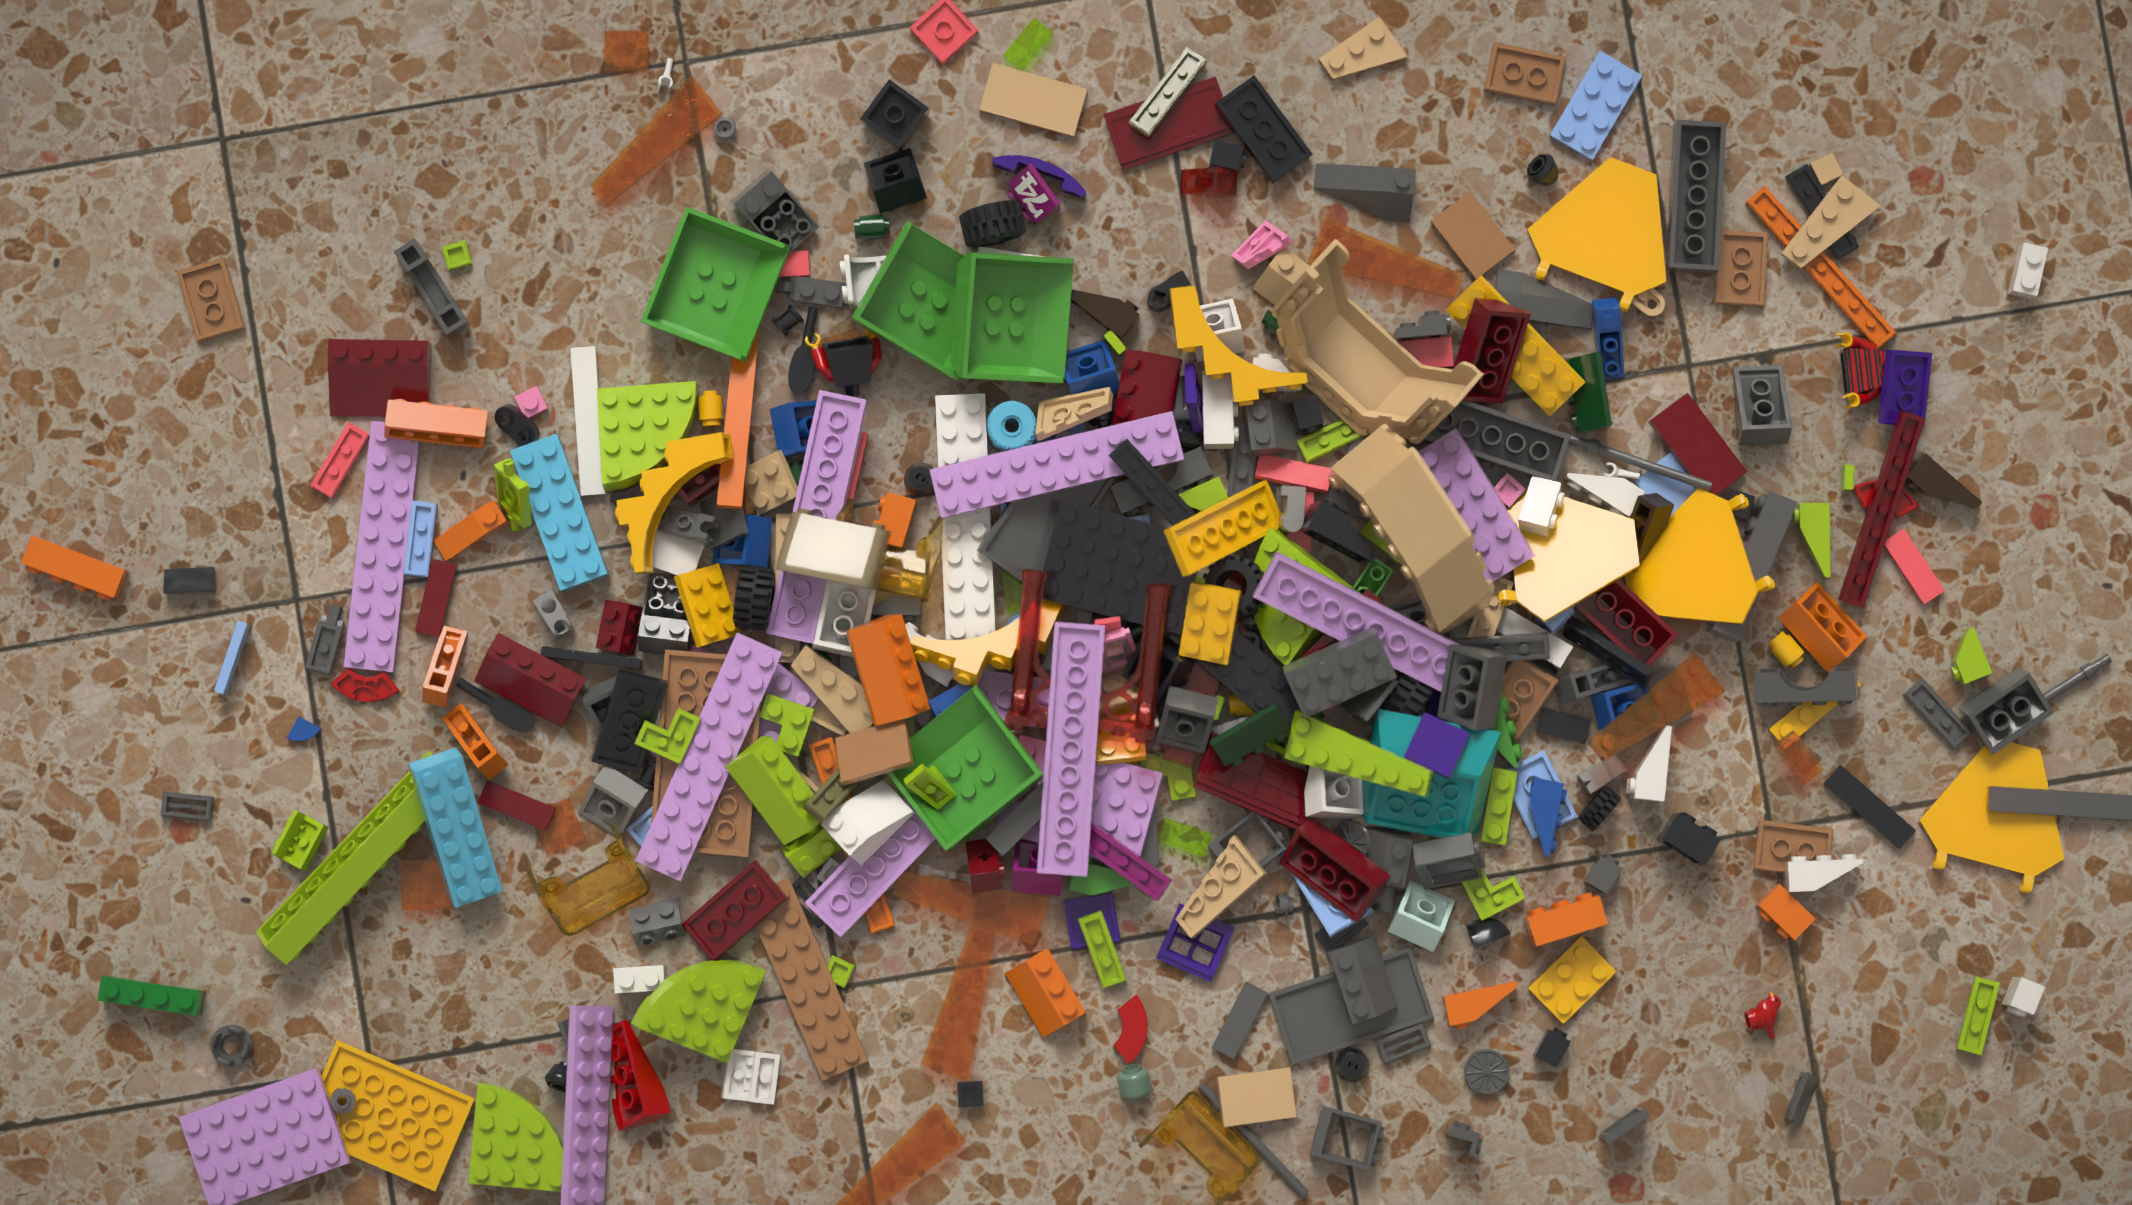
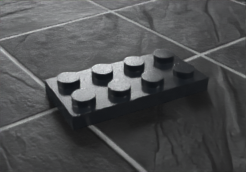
[1214,75,1313,184]
[591,669,668,773]

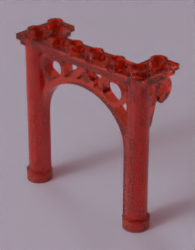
[1004,569,1172,744]

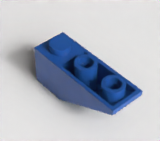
[1592,297,1624,379]
[1527,777,1567,857]

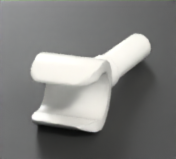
[657,58,673,94]
[1604,462,1640,480]

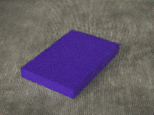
[1878,349,1932,427]

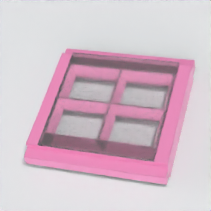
[1102,627,1136,674]

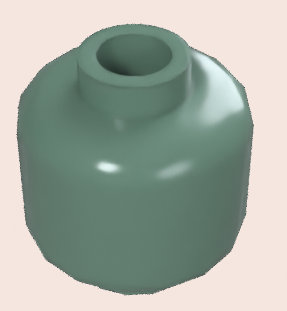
[1117,1064,1152,1103]

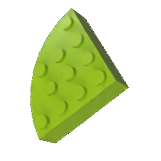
[597,381,699,492]
[1254,528,1354,665]
[631,960,766,1063]
[468,1082,563,1192]

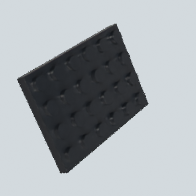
[1036,500,1197,635]

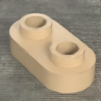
[1620,288,1665,317]

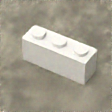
[1202,371,1239,449]

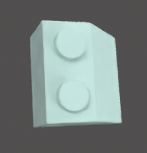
[1388,880,1455,952]

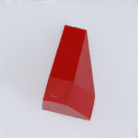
[611,1020,671,1131]

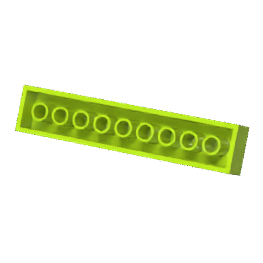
[256,750,434,965]

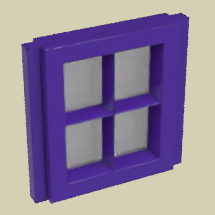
[1156,903,1235,982]

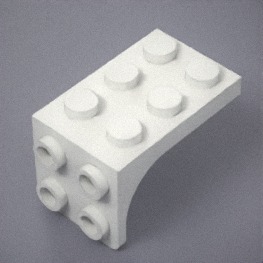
[840,255,886,310]

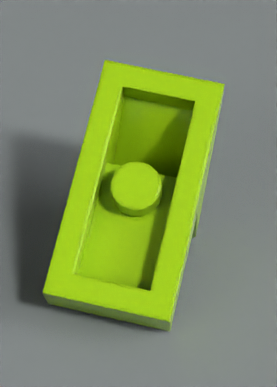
[904,764,956,810]

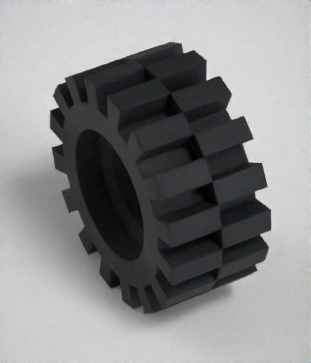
[1577,785,1621,832]

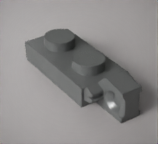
[776,276,846,308]
[305,605,344,675]

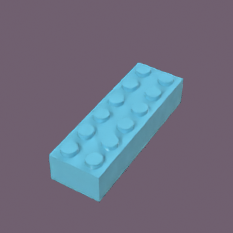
[510,434,610,592]
[408,747,502,908]

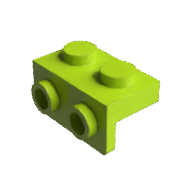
[271,810,329,871]
[781,823,842,878]

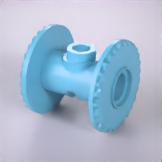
[987,401,1037,452]

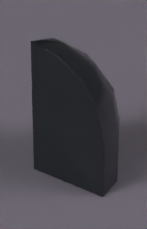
[1465,917,1511,948]

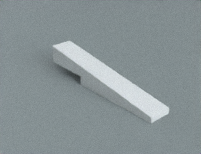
[1472,607,1573,669]

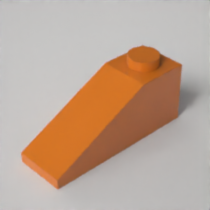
[433,500,510,562]
[422,625,467,708]
[442,703,509,780]
[1442,981,1518,1030]

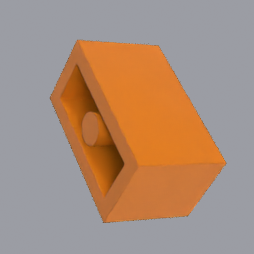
[873,492,917,549]
[1756,884,1815,940]

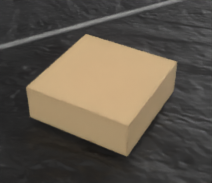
[1809,152,1843,186]

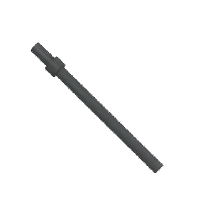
[1568,434,1713,492]
[2043,654,2112,702]
[1198,1082,1308,1198]

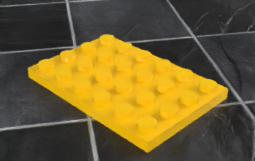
[322,1040,476,1191]

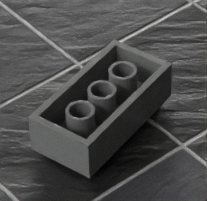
[1283,626,1397,718]

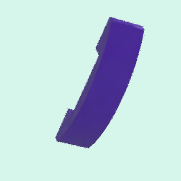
[992,155,1086,200]

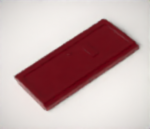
[1104,76,1234,170]
[1193,732,1308,830]

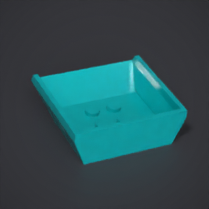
[1362,709,1501,838]

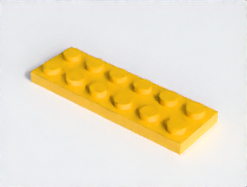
[1446,275,1585,417]
[1163,479,1281,577]

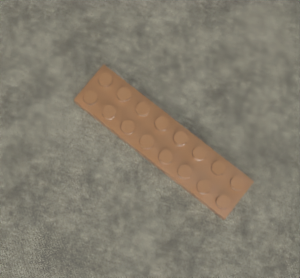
[756,877,869,1081]

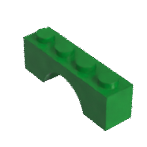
[97,975,205,1016]

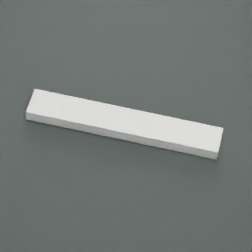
[570,346,606,496]

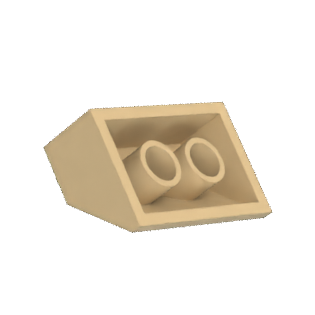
[1252,248,1310,305]

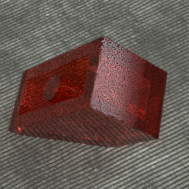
[1180,167,1238,197]

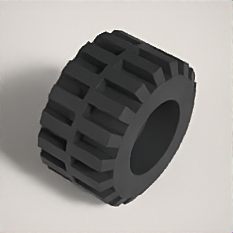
[959,200,1026,248]
[1203,555,1265,620]
[733,565,776,631]
[1380,672,1434,716]

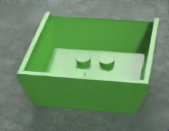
[640,206,791,362]
[851,221,964,381]
[950,252,1074,383]
[887,685,1044,851]

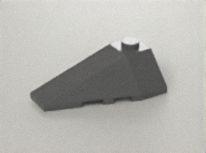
[1314,163,1416,223]
[1495,270,1592,329]

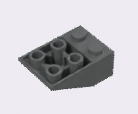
[731,169,820,255]
[638,573,692,654]

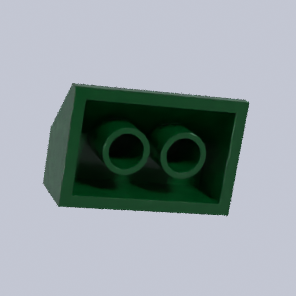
[1566,352,1612,435]
[1210,702,1291,768]

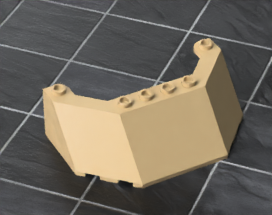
[1271,238,1483,444]
[1328,424,1495,635]

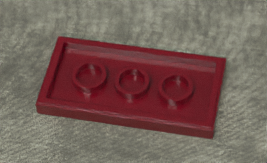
[1648,393,1747,495]
[682,860,788,961]

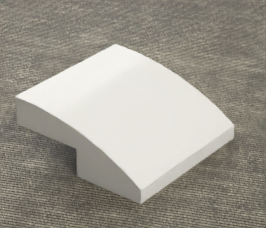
[653,531,706,575]
[721,1049,780,1104]

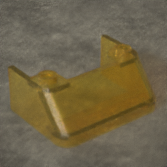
[836,499,944,598]
[526,822,651,936]
[1138,1091,1260,1205]

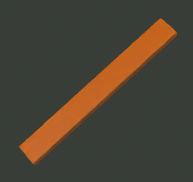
[1745,185,1896,349]
[717,324,761,509]
[808,737,895,934]

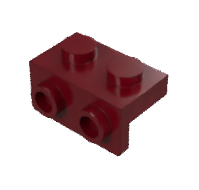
[595,599,643,656]

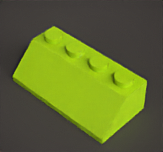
[725,736,820,845]

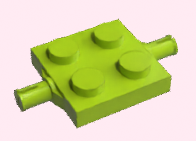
[494,458,533,532]

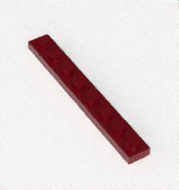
[1838,410,1926,608]

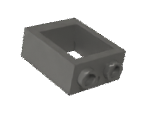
[1208,812,1287,867]
[1412,833,1486,889]
[1310,1105,1385,1171]

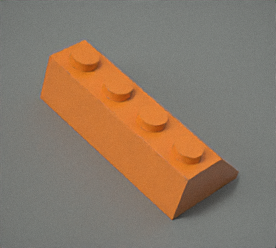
[846,614,930,726]

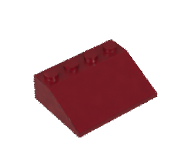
[328,339,432,417]

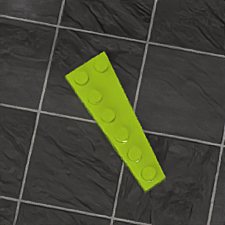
[1284,710,1433,796]

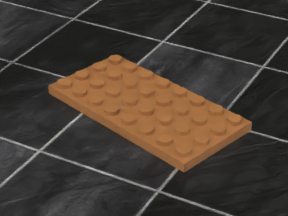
[651,649,762,857]

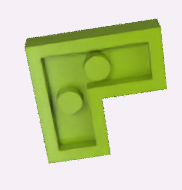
[760,693,815,757]
[635,708,701,764]
[1139,748,1196,801]
[1461,868,1526,921]

